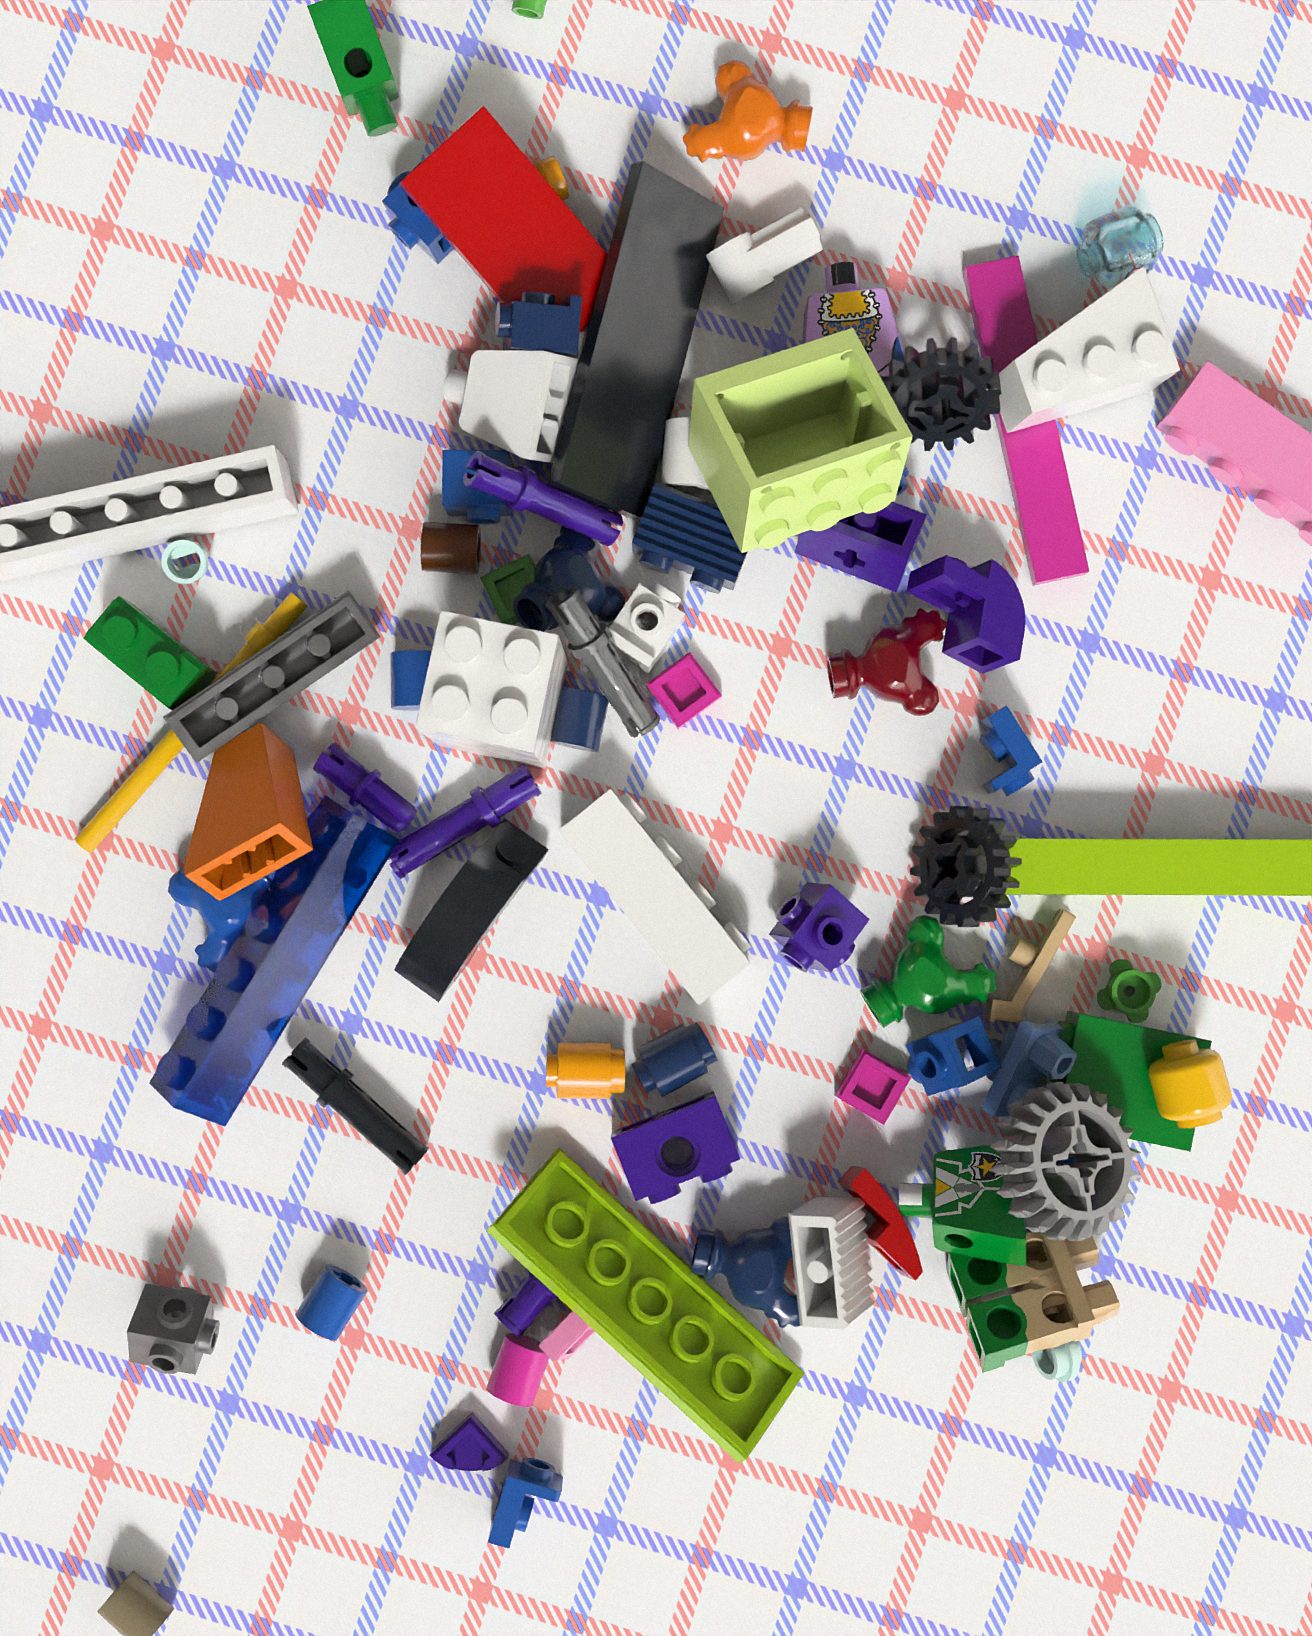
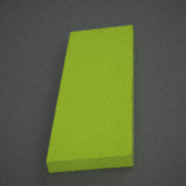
[486,1147,805,1463]

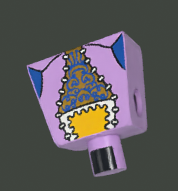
[802,262,906,377]

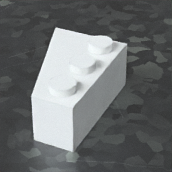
[999,266,1180,433]

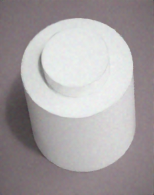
[661,409,712,495]

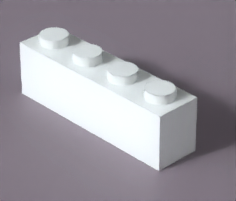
[558,789,751,1006]

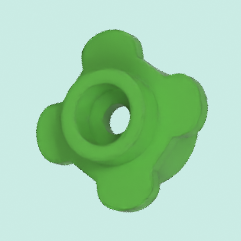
[1097,959,1161,1023]

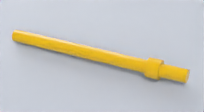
[74,592,308,853]

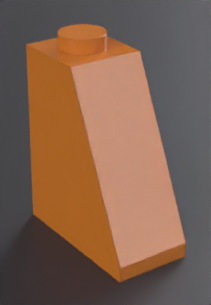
[184,722,313,901]

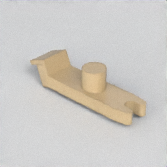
[984,909,1076,1023]

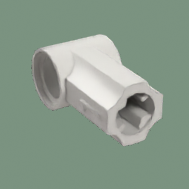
[706,207,823,305]

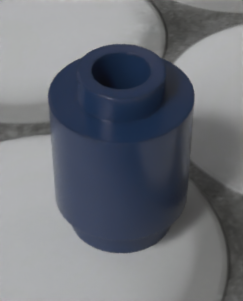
[631,1022,718,1098]

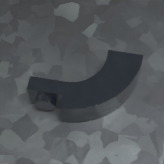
[394,818,549,1002]

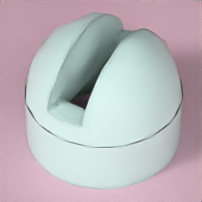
[161,539,209,584]

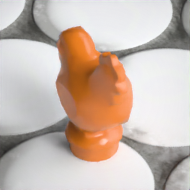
[683,60,813,163]

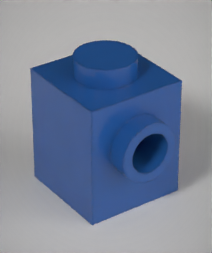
[442,450,522,525]

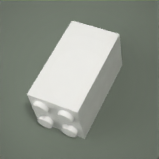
[415,610,568,769]

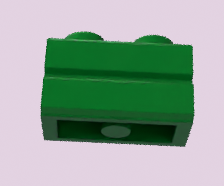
[83,596,218,710]

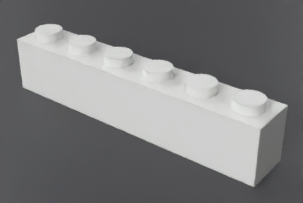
[0,445,299,582]

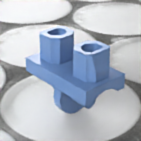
[981,1020,1078,1117]

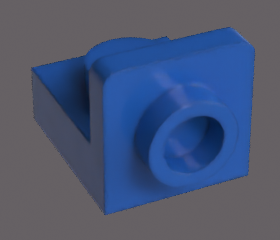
[980,705,1043,797]
[488,1458,563,1549]

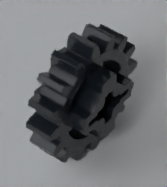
[881,337,1002,452]
[910,806,1022,927]

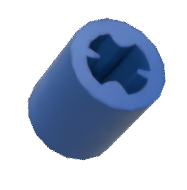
[390,650,432,711]
[295,1265,368,1341]

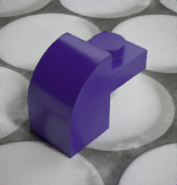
[907,555,1026,674]

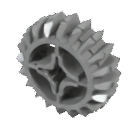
[990,1082,1141,1241]

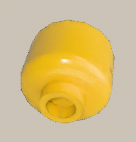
[1148,1040,1232,1129]

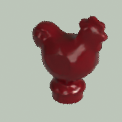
[826,608,947,716]

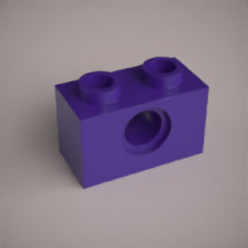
[611,1091,740,1204]

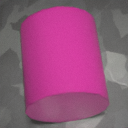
[486,1333,549,1407]

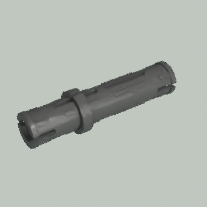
[545,585,660,738]

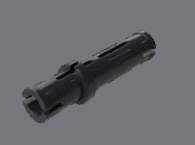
[282,1037,429,1175]

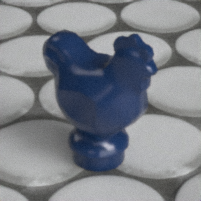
[513,526,625,632]
[690,1216,800,1328]

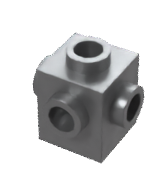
[127,1283,220,1375]

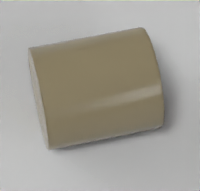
[97,1570,174,1636]

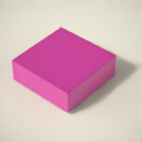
[646,652,722,729]
[835,1048,911,1125]

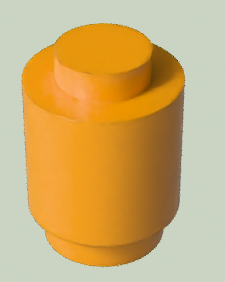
[546,1043,625,1099]

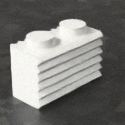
[788,1196,875,1330]

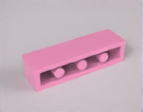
[1155,361,1312,546]

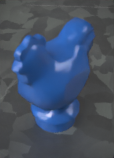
[168,866,291,972]

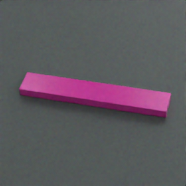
[963,256,1090,586]

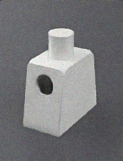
[444,350,578,463]

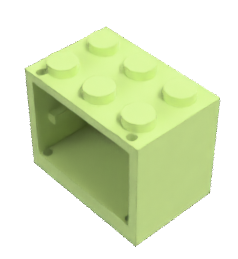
[688,328,913,553]

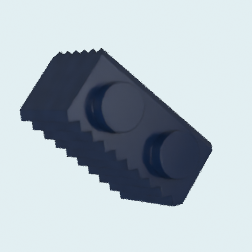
[632,482,748,594]

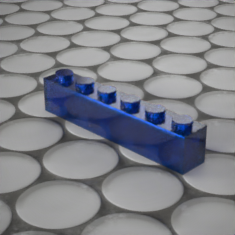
[149,795,400,1127]

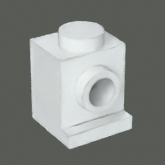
[608,583,685,674]

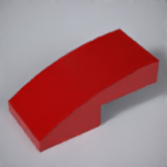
[837,1166,923,1281]

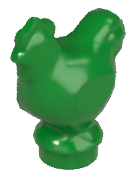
[859,915,997,1028]

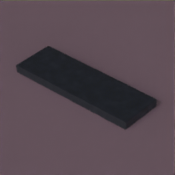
[548,161,724,519]

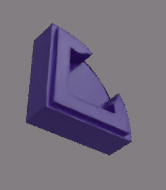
[429,1412,509,1471]

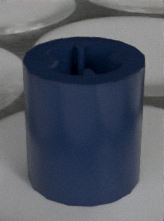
[550,687,609,752]

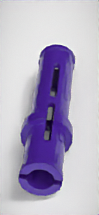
[463,451,623,546]
[383,764,542,879]

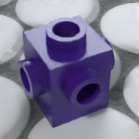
[769,882,870,972]

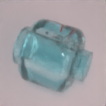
[1076,205,1164,288]

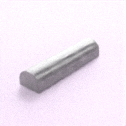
[163,591,381,763]

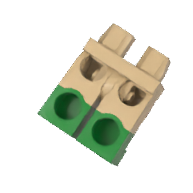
[947,1232,1120,1373]

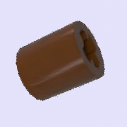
[420,522,481,574]

